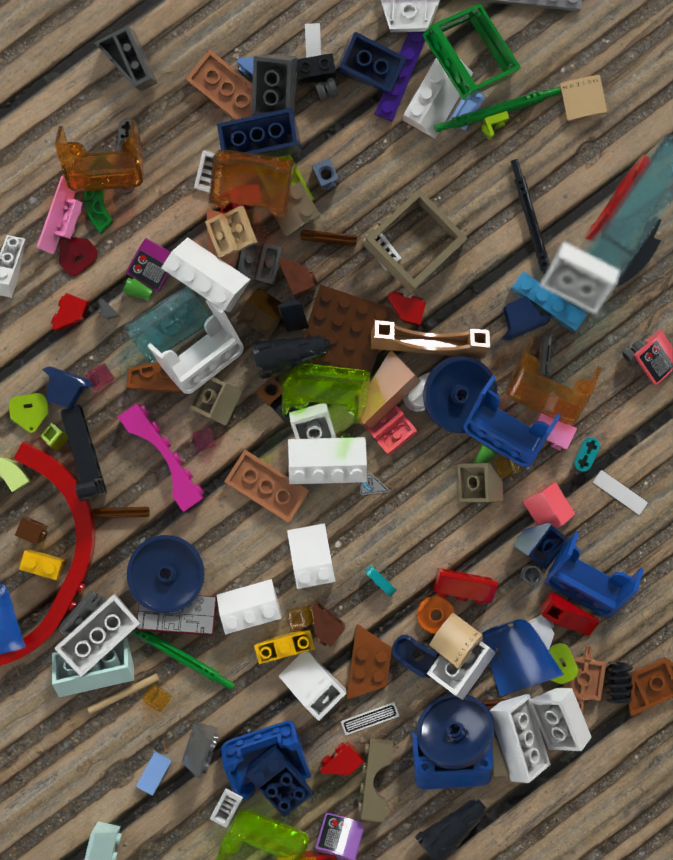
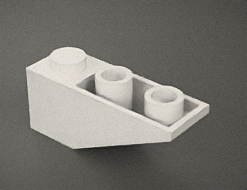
[0,235,26,298]

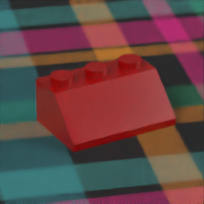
[433,568,498,605]

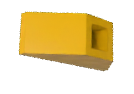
[254,630,315,664]

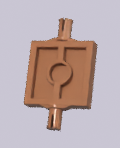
[562,645,606,712]

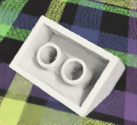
[540,242,620,314]
[217,579,282,635]
[427,641,496,700]
[529,688,592,751]

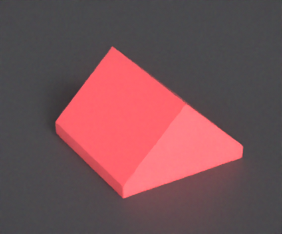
[522,482,575,528]

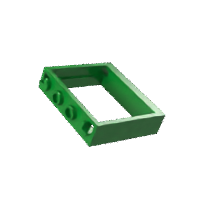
[422,3,521,101]

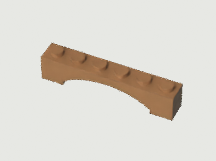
[371,320,490,358]

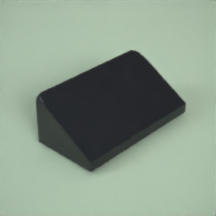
[278,296,309,332]

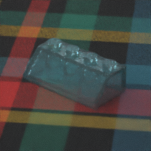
[124,285,210,363]

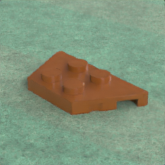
[346,624,392,699]
[629,657,673,716]

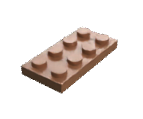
[186,50,255,120]
[224,450,310,523]

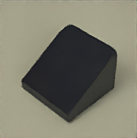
[271,393,300,422]

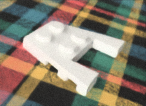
[381,0,440,32]

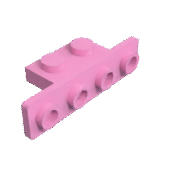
[37,176,83,254]

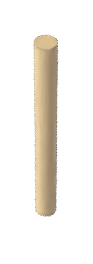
[87,673,160,714]

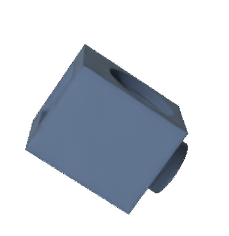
[312,158,339,190]

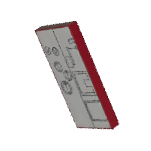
[136,595,217,636]

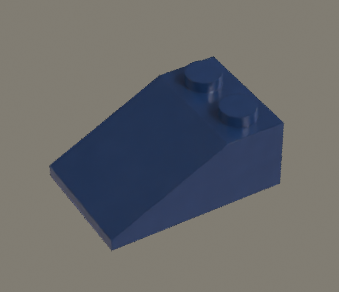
[335,31,406,93]

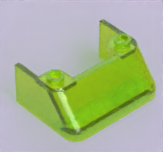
[282,363,370,424]
[216,809,309,860]

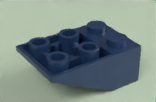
[246,743,313,817]

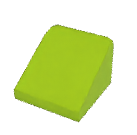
[40,422,68,451]

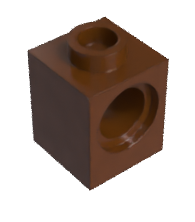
[255,377,285,406]
[15,517,48,544]

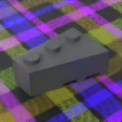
[94,25,158,91]

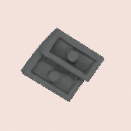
[236,242,282,285]

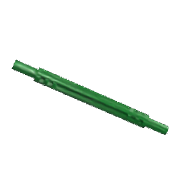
[434,87,561,133]
[131,628,235,690]

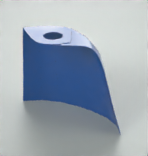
[482,619,564,696]

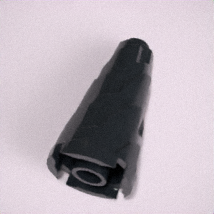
[253,335,331,379]
[415,799,486,860]

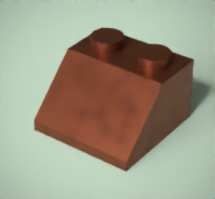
[278,258,317,299]
[312,600,346,647]

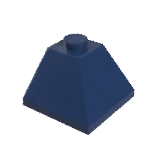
[513,523,568,569]

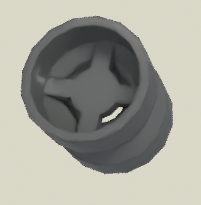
[314,77,338,102]
[622,340,644,367]
[520,564,542,585]

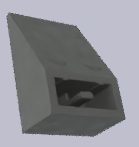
[182,721,219,779]

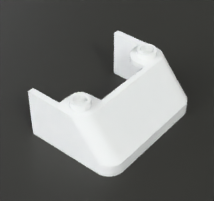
[147,300,244,394]

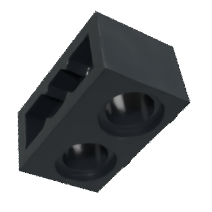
[296,53,336,85]

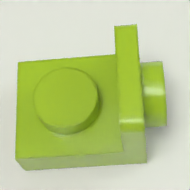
[481,111,509,140]

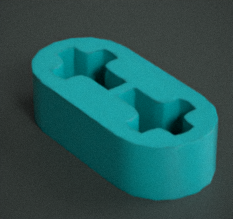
[573,437,600,472]
[364,565,397,597]

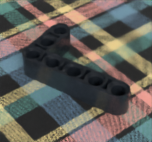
[61,405,107,501]

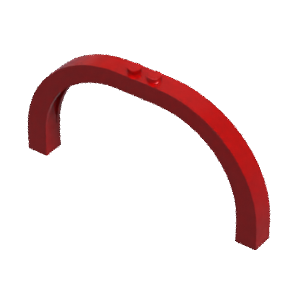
[0,442,96,666]

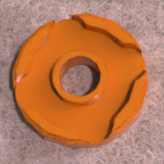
[417,595,455,634]

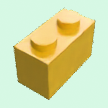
[19,549,66,580]

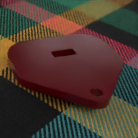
[59,237,98,276]

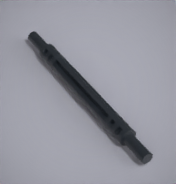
[511,159,550,276]

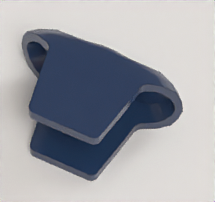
[500,296,551,341]
[42,366,95,408]
[392,635,440,678]

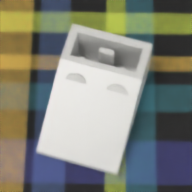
[279,651,346,721]

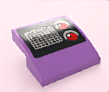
[315,812,365,860]

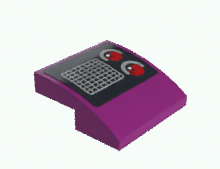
[126,238,171,292]

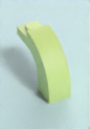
[0,457,32,492]

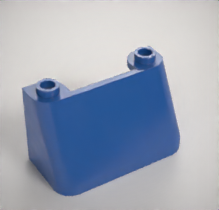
[221,721,311,801]

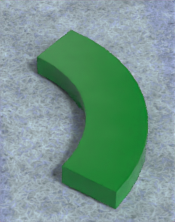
[83,153,115,234]

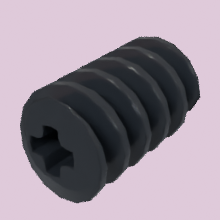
[606,661,633,703]

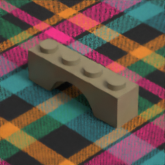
[358,738,393,822]

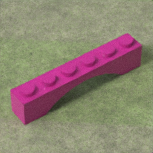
[118,403,204,512]

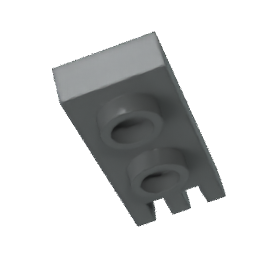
[57,590,106,636]

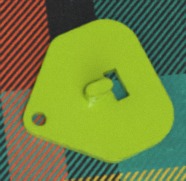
[9,393,49,433]
[549,643,578,684]

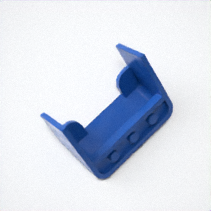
[464,375,561,467]
[545,532,644,617]
[411,731,493,790]

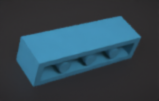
[510,271,587,333]

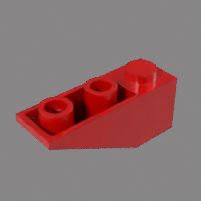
[540,591,600,636]

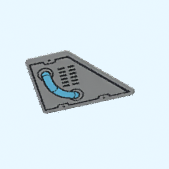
[359,473,390,495]

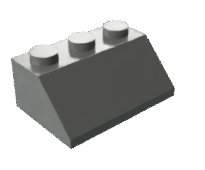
[252,54,297,116]

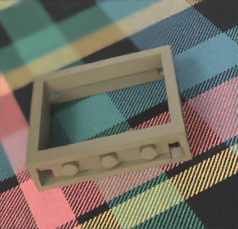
[363,189,468,293]

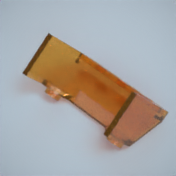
[55,120,144,192]
[506,336,602,425]

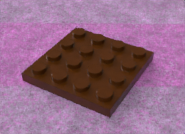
[303,285,393,381]

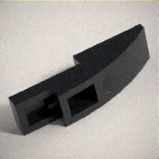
[614,217,662,288]

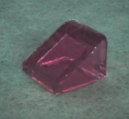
[85,363,114,391]
[193,427,216,451]

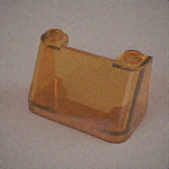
[209,150,295,216]

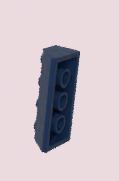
[217,108,302,167]

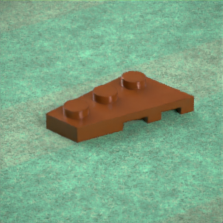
[126,363,183,393]

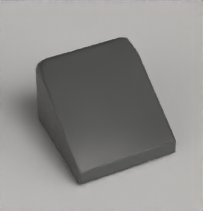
[99,299,120,320]

